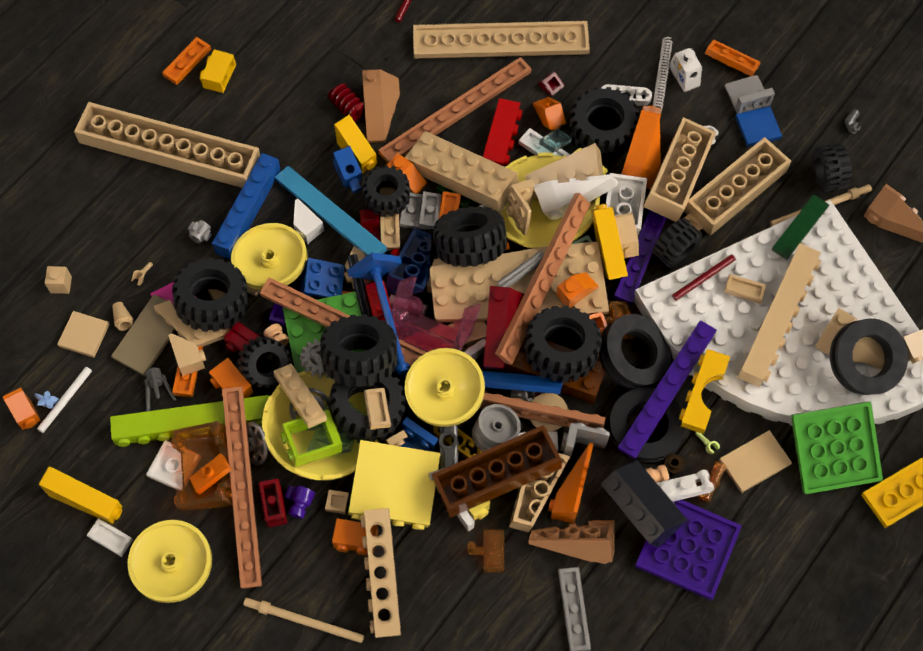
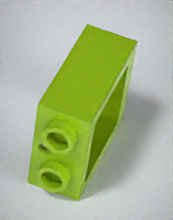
[280,409,342,467]

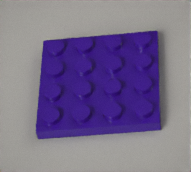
[635,500,742,601]

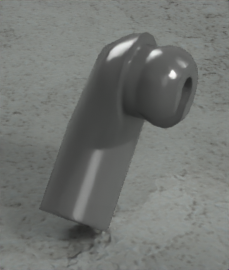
[845,109,861,134]

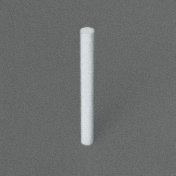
[37,367,92,433]

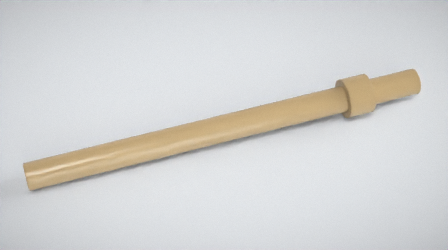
[770,184,872,227]
[244,598,364,643]

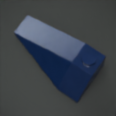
[385,227,432,297]

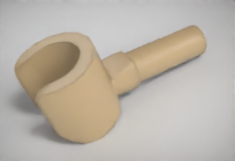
[131,262,153,285]

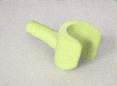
[695,432,720,454]

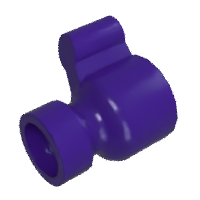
[284,485,315,519]

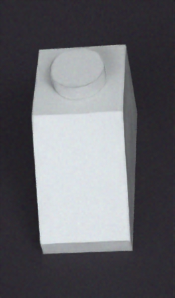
[293,199,324,244]

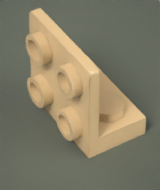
[506,179,535,236]

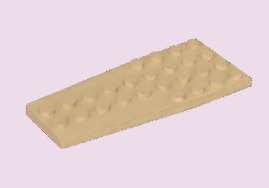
[430,242,609,322]

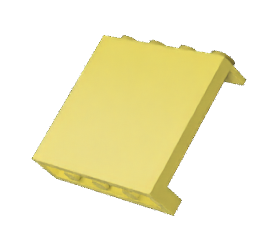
[348,440,440,530]

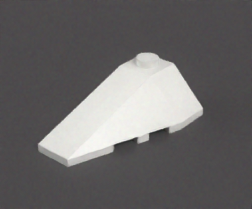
[534,174,618,220]

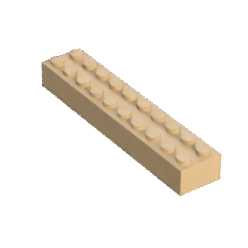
[74,102,260,188]

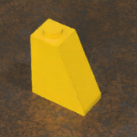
[334,115,377,173]

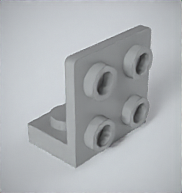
[725,75,775,114]

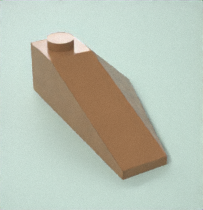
[362,69,400,143]
[864,184,923,243]
[528,520,615,564]

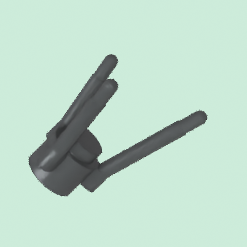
[144,368,177,412]

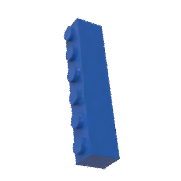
[212,153,281,259]

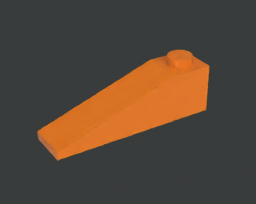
[621,110,661,189]
[548,443,593,524]

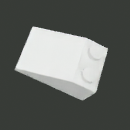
[606,173,647,237]

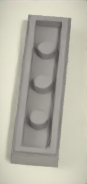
[558,567,591,651]

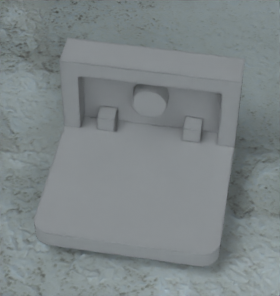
[560,423,610,460]

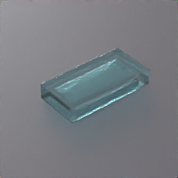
[539,129,572,153]

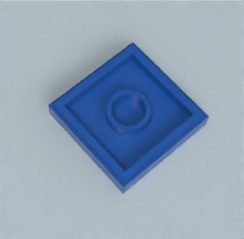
[735,106,782,147]

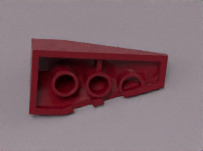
[483,286,524,369]

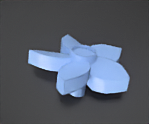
[35,391,59,409]

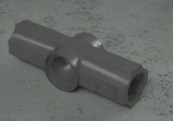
[439,425,459,469]

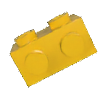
[200,49,236,93]

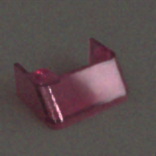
[391,276,481,352]

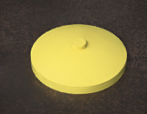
[231,223,307,290]
[405,348,485,427]
[128,520,212,603]

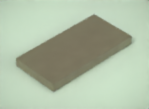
[111,294,176,376]

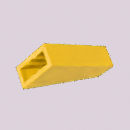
[591,204,628,280]
[39,466,122,524]

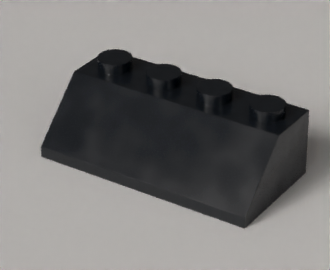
[601,460,688,548]

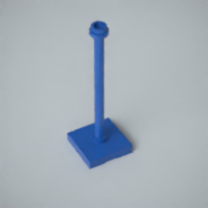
[347,252,410,375]

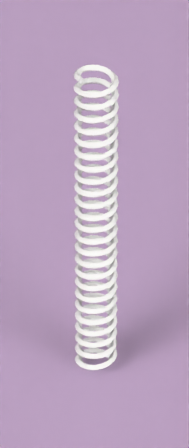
[653,37,673,112]

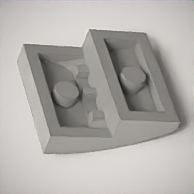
[399,191,442,229]

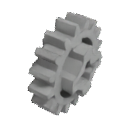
[300,339,329,378]

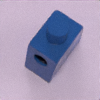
[333,146,363,193]

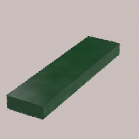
[771,195,829,260]

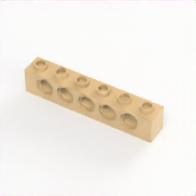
[361,508,401,638]

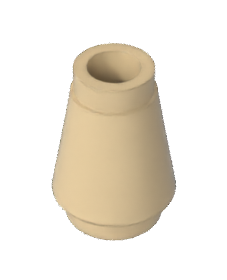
[112,302,133,331]

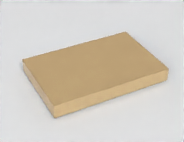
[719,430,792,493]

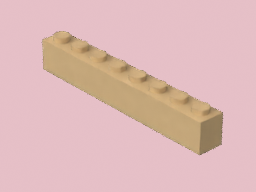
[738,243,821,387]

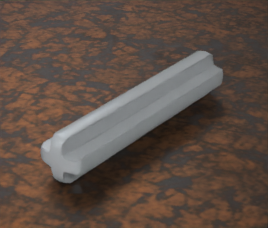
[497,251,544,287]

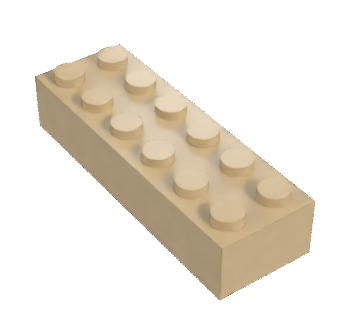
[643,117,716,222]
[405,131,519,213]
[684,137,791,236]

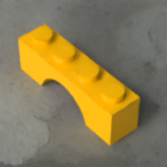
[679,349,730,434]

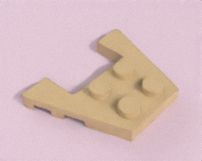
[154,289,230,347]

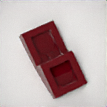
[360,210,381,242]

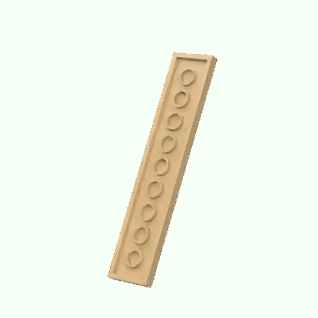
[413,21,590,58]

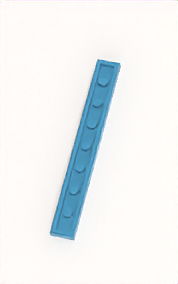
[275,166,387,256]

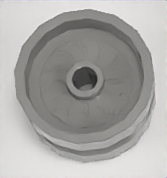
[472,404,521,452]

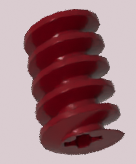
[327,83,365,122]

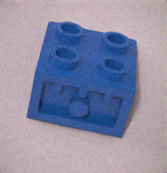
[300,258,345,298]
[400,417,439,452]

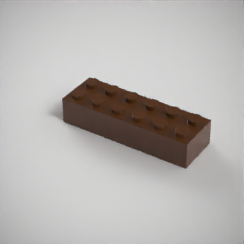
[494,339,606,405]
[432,425,562,518]

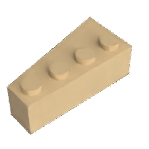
[525,143,603,200]
[509,453,570,532]

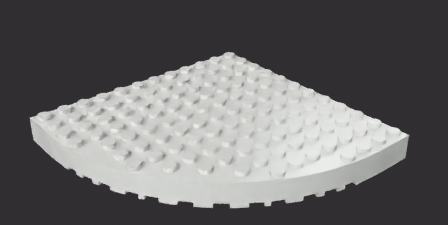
[634,200,923,426]

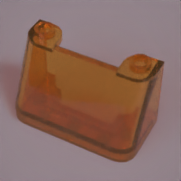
[171,421,233,510]

